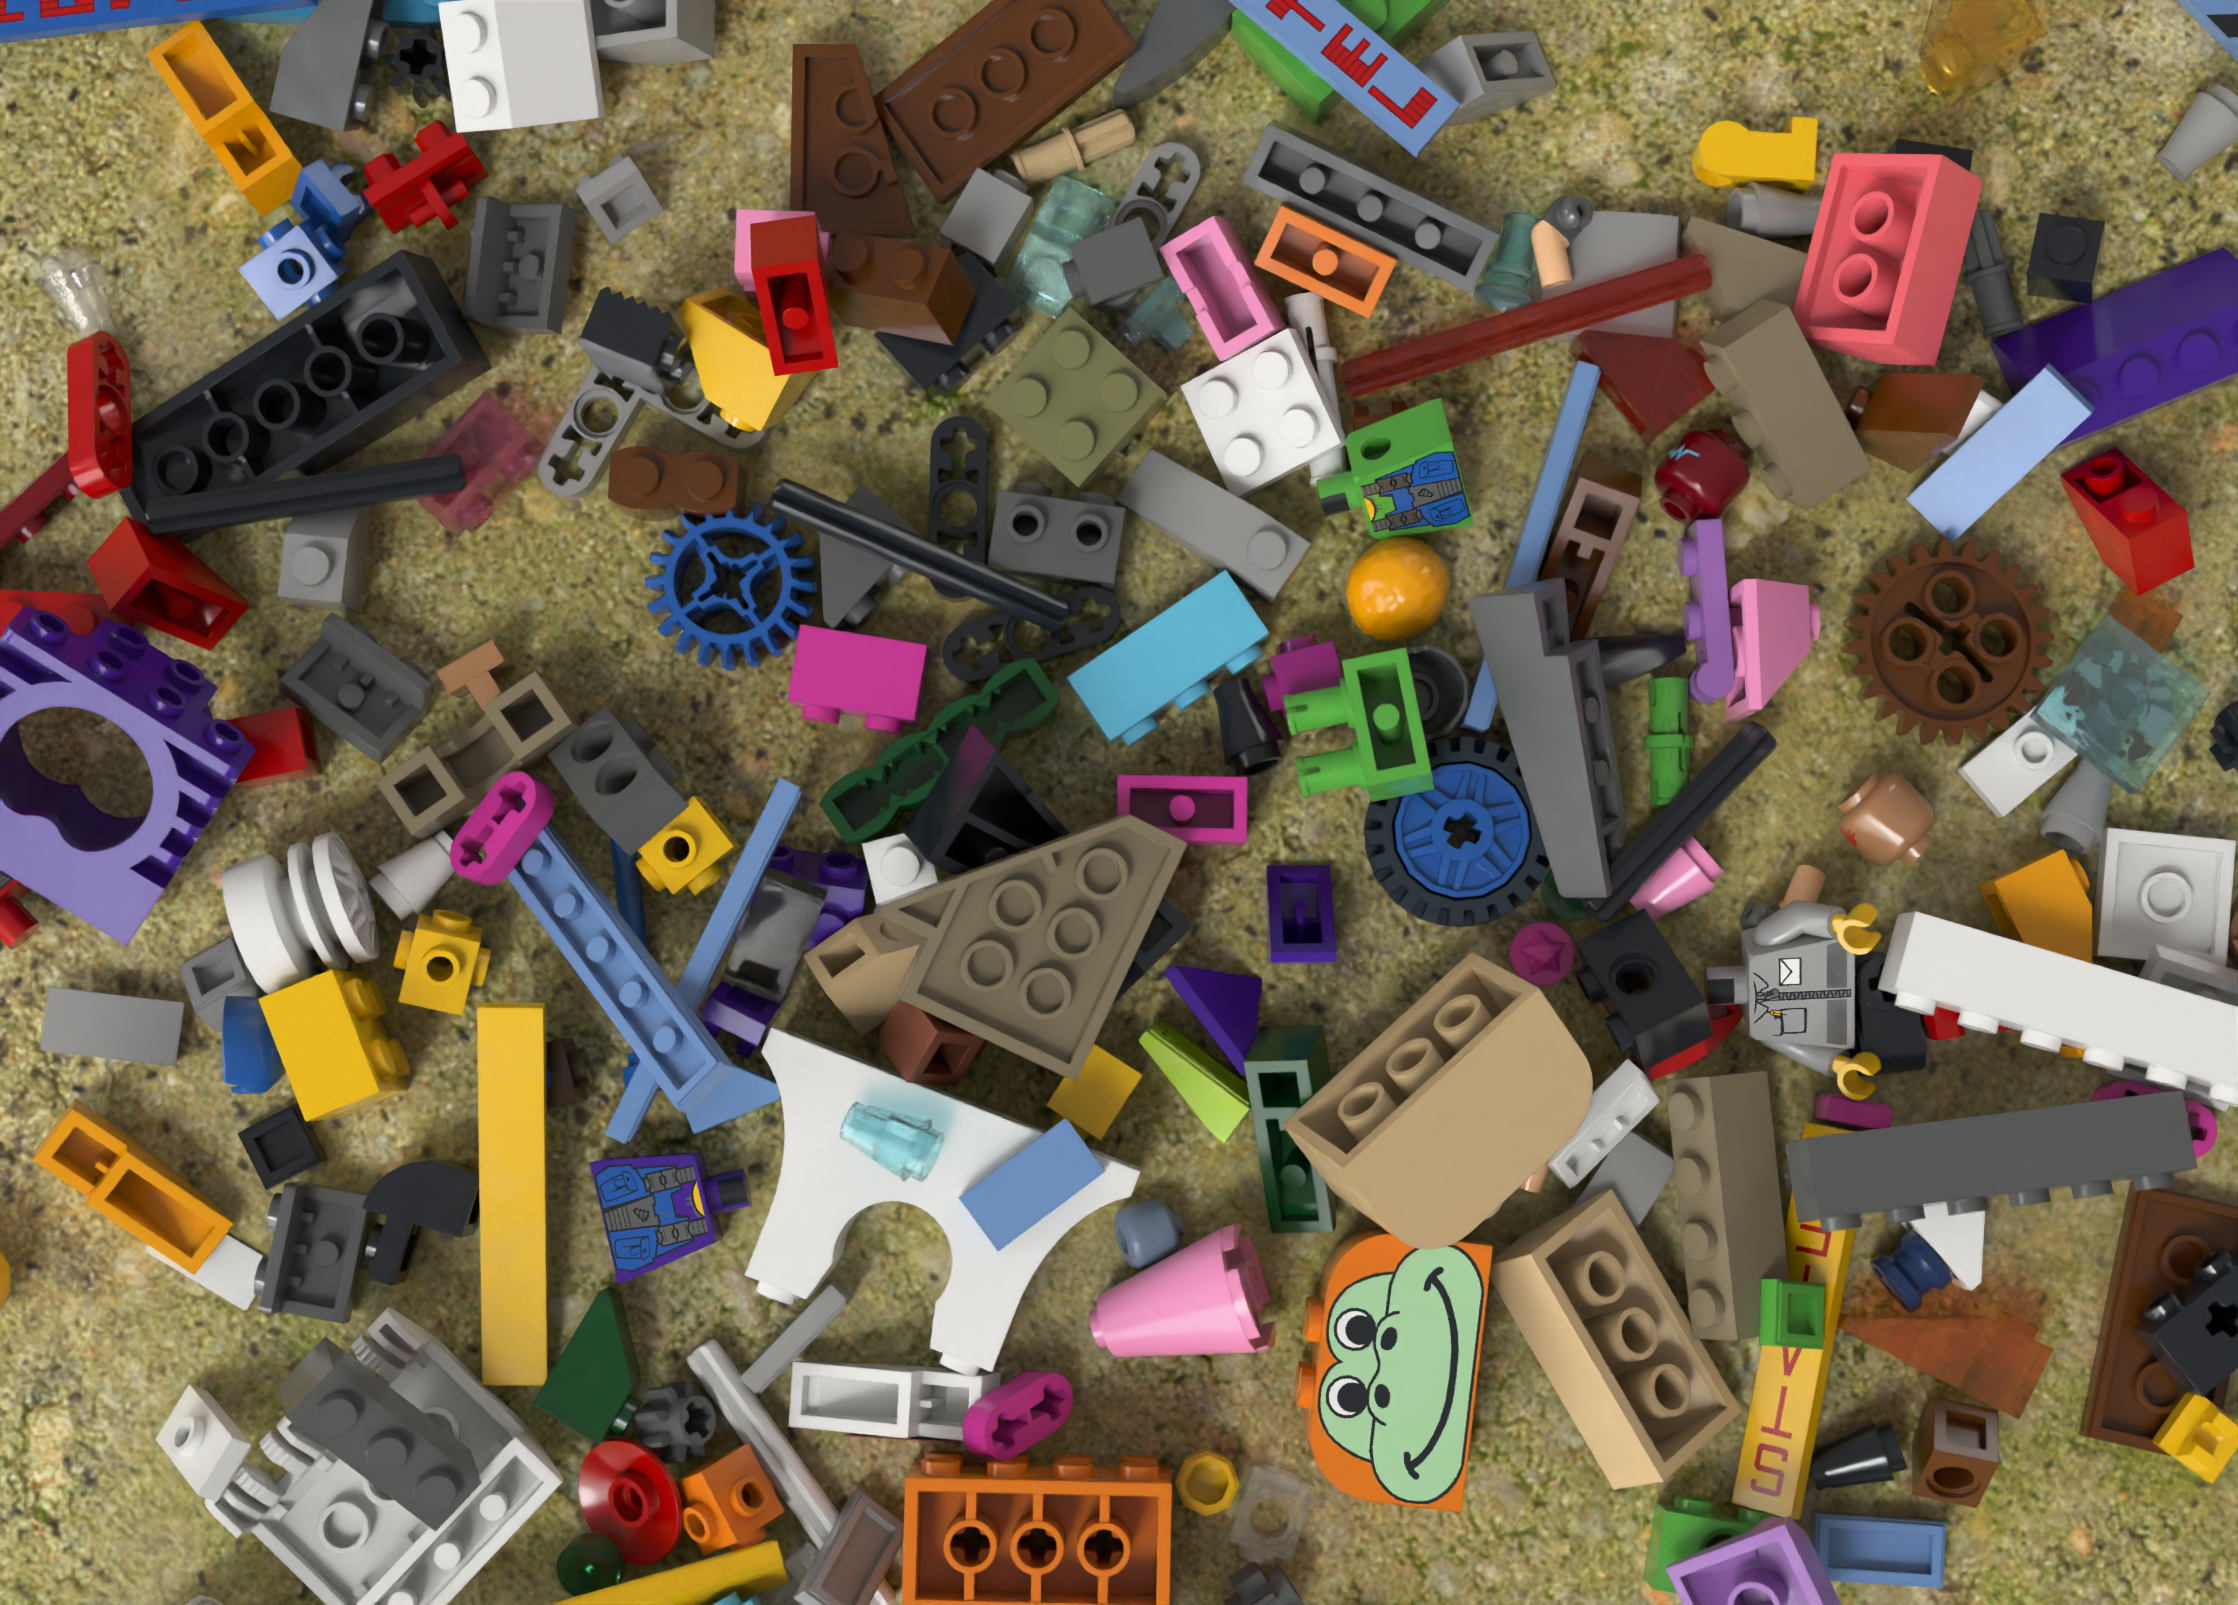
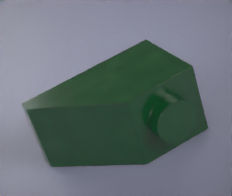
[532,1286,642,1444]

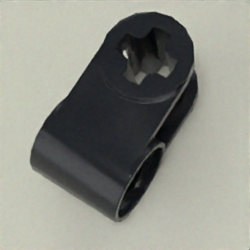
[1849,951,1927,1077]

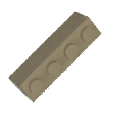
[1665,1070,1790,1340]

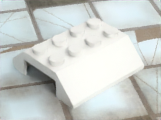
[204,1307,565,1605]

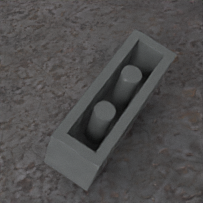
[279,1337,482,1532]

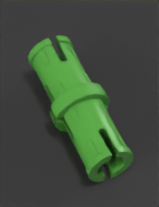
[1643,677,1695,808]

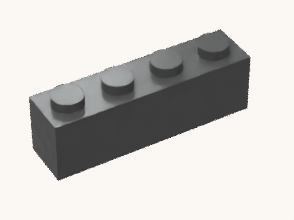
[1241,119,1501,293]

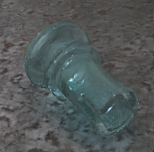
[1473,212,1539,315]

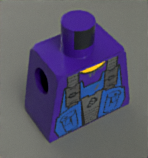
[590,1152,752,1283]

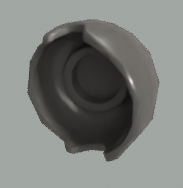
[1407,644,1469,742]

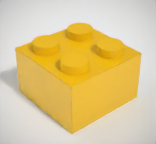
[258,969,410,1122]

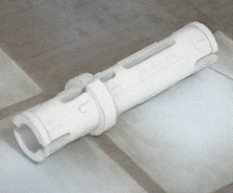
[1284,292,1347,487]

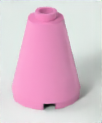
[1089,1222,1276,1357]

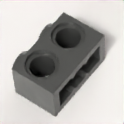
[547,705,689,856]

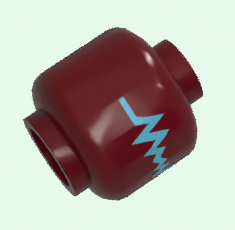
[1654,428,1750,524]

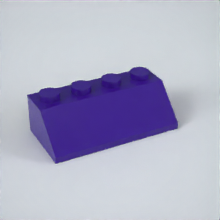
[1990,247,2238,456]

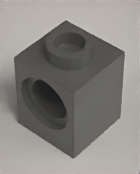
[1060,216,1164,310]

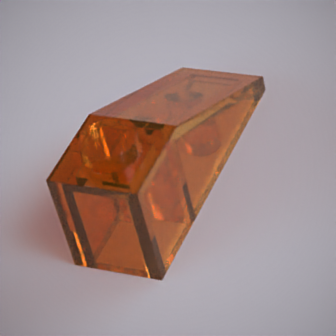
[1837,1311,2053,1419]

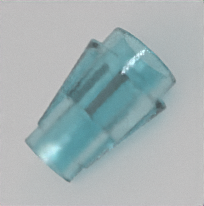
[840,1101,944,1182]

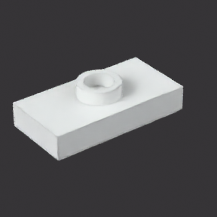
[1957,687,2095,818]
[1547,1059,1661,1189]
[155,1384,251,1502]

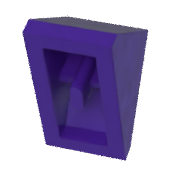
[1266,865,1336,965]

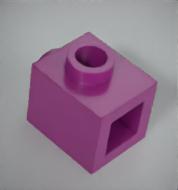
[1260,635,1343,737]

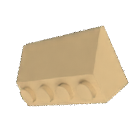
[1489,1189,1742,1490]

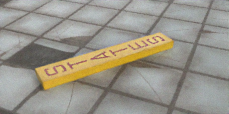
[1732,1122,1856,1520]

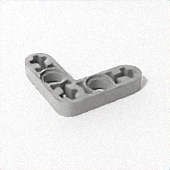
[538,363,771,501]

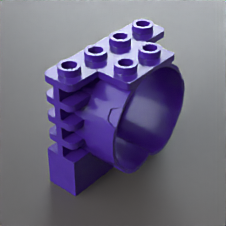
[0,607,255,946]

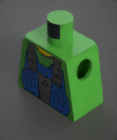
[1316,397,1474,539]

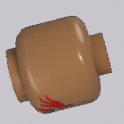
[1838,771,1936,867]

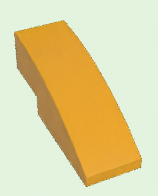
[146,20,304,217]
[32,1098,234,1275]

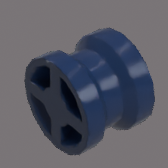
[1870,1230,1952,1313]

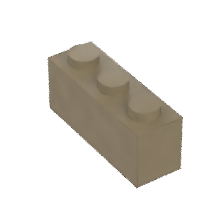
[1699,299,1872,510]

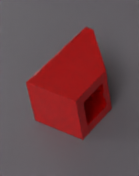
[2060,447,2195,596]

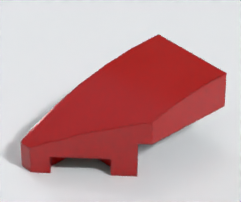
[1631,1004,1743,1081]

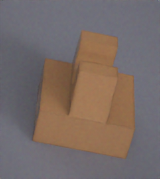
[436,639,515,713]

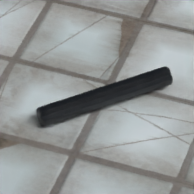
[1580,721,1777,923]

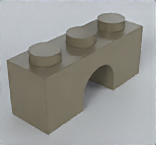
[375,671,581,839]

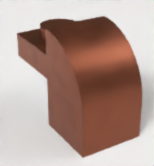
[880,999,989,1086]

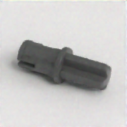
[1963,210,2024,339]

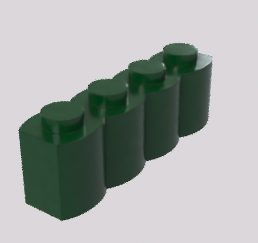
[819,658,1061,847]

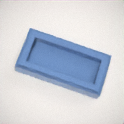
[958,1117,1106,1251]
[1811,1511,1946,1588]

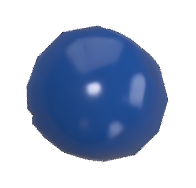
[222,996,286,1094]

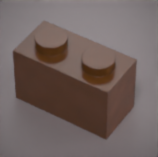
[825,230,977,345]

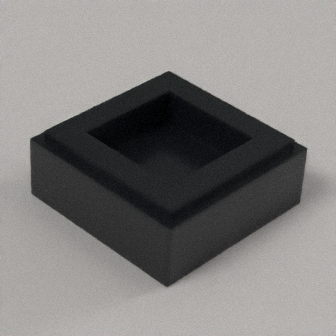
[237,1103,328,1190]

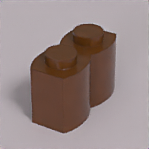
[608,446,748,523]

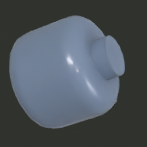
[1114,1198,1184,1269]

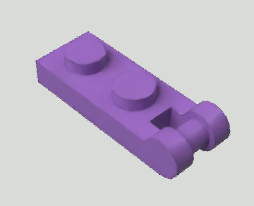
[1677,519,1735,705]

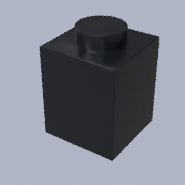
[2027,213,2105,304]

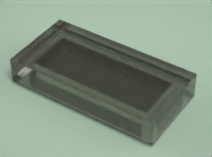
[721,867,828,1004]

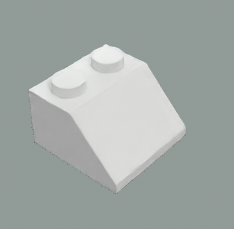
[438,0,605,133]

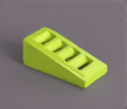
[1139,1019,1251,1145]

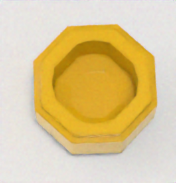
[1175,1448,1240,1516]

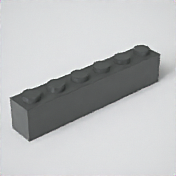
[1785,1090,2197,1233]

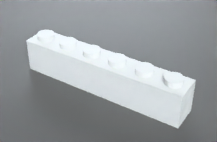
[1877,911,2238,1107]

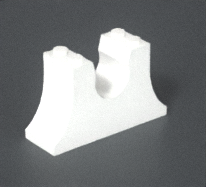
[745,1028,1140,1377]

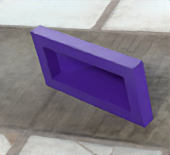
[1163,965,1262,1076]

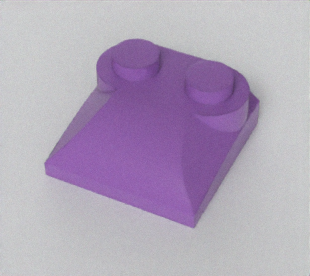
[1666,1516,1841,1605]

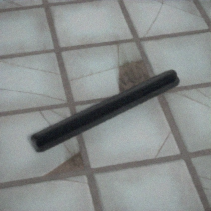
[145,454,467,537]
[769,478,1071,632]

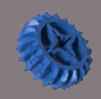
[645,502,818,671]

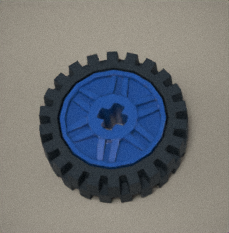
[1364,736,1549,927]

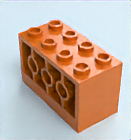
[902,1450,1172,1605]

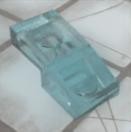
[1004,173,1117,319]

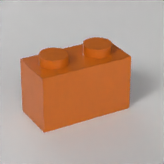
[1254,202,1397,319]

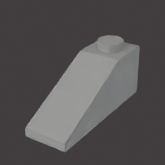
[1115,449,1311,606]

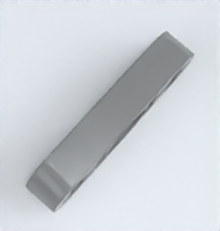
[1095,142,1201,313]

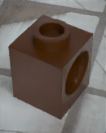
[1912,1397,1999,1508]

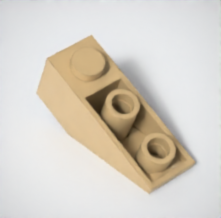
[803,913,924,1037]

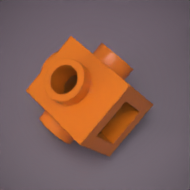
[675,1443,785,1555]

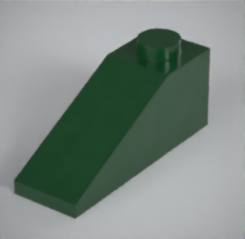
[1243,1025,1336,1233]

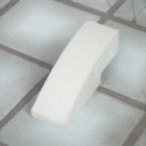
[788,1361,1001,1441]

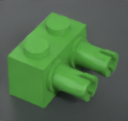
[1283,647,1435,802]

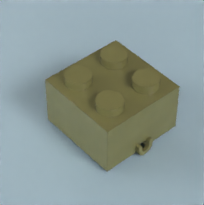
[984,306,1169,492]

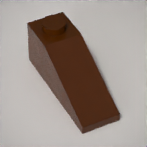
[1844,373,1985,474]
[1535,455,1643,640]

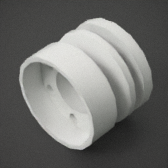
[222,832,380,994]

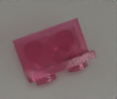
[416,391,544,538]

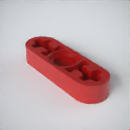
[67,331,133,500]

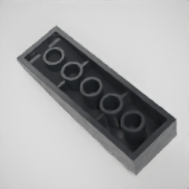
[119,249,492,545]

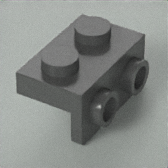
[462,196,577,335]
[278,612,433,765]
[254,1181,372,1324]

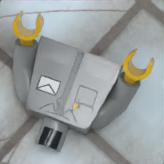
[1704,900,1882,1100]

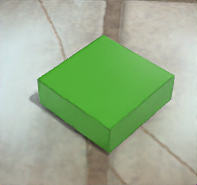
[1759,1279,1825,1350]

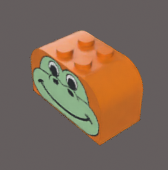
[1294,1227,1493,1513]

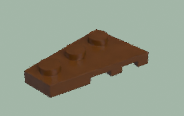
[790,44,918,239]

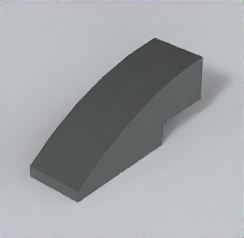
[1113,0,1237,111]

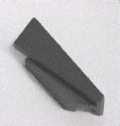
[1469,578,1627,898]

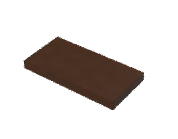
[874,0,1141,205]
[2079,1182,2238,1456]

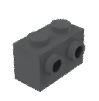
[987,483,1126,592]

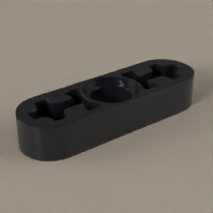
[928,416,989,603]
[942,586,1121,684]

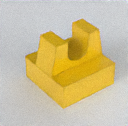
[2151,1392,2238,1484]

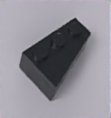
[905,723,1070,875]

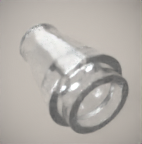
[38,246,119,339]

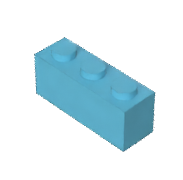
[1067,570,1269,747]

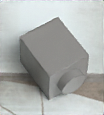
[939,167,1034,278]

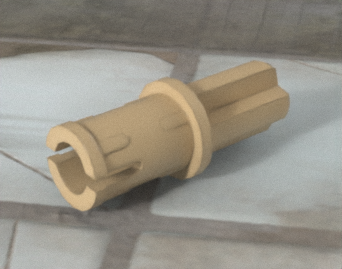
[1010,109,1136,190]

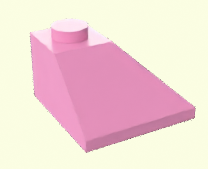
[1724,579,1820,722]

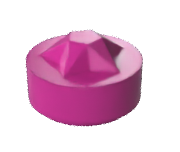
[1508,922,1575,986]

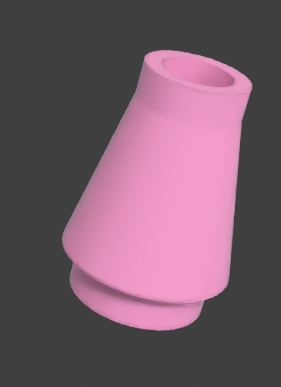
[1630,836,1724,923]

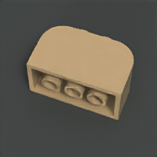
[1282,952,1593,1250]

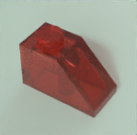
[1568,329,1716,447]

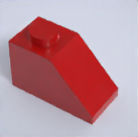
[750,215,839,376]
[87,516,249,651]

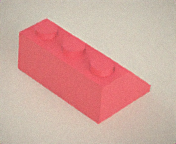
[1792,153,1983,367]

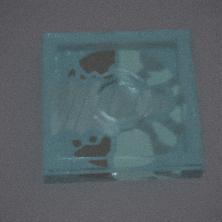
[2029,614,2212,795]

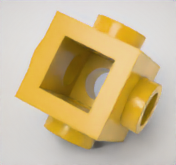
[635,796,741,896]
[393,910,491,1016]

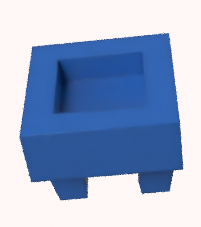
[290,159,374,243]

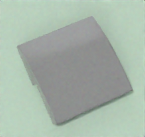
[1539,211,1681,345]

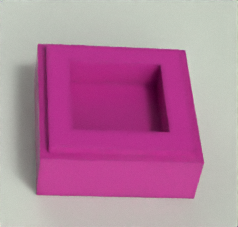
[1812,1093,1894,1130]

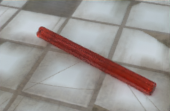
[1341,253,1712,398]

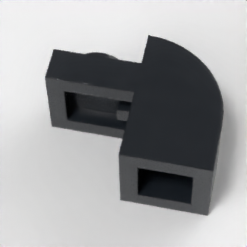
[362,1159,480,1286]

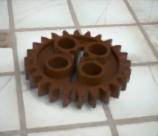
[1841,539,2055,747]

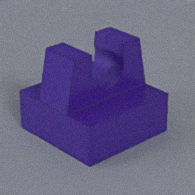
[701,969,787,1059]

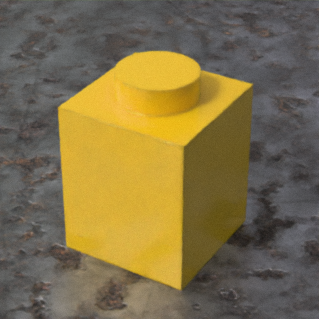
[1046,1044,1142,1141]

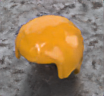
[1345,536,1451,641]

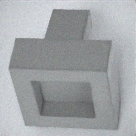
[576,154,664,244]

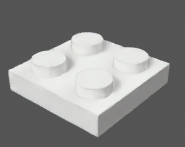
[1180,328,1346,499]
[2092,828,2236,967]

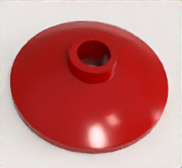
[578,1438,683,1565]

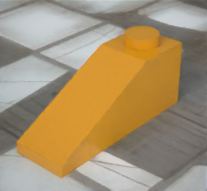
[1977,849,2092,1058]

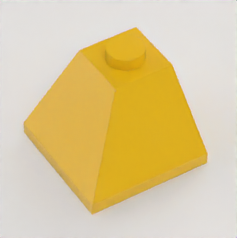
[680,287,819,432]

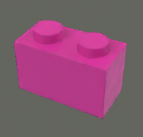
[787,624,931,735]
[1117,775,1247,846]

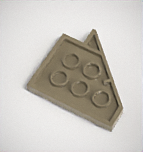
[873,814,1188,1082]

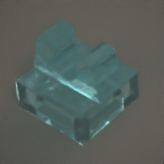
[1117,276,1195,353]

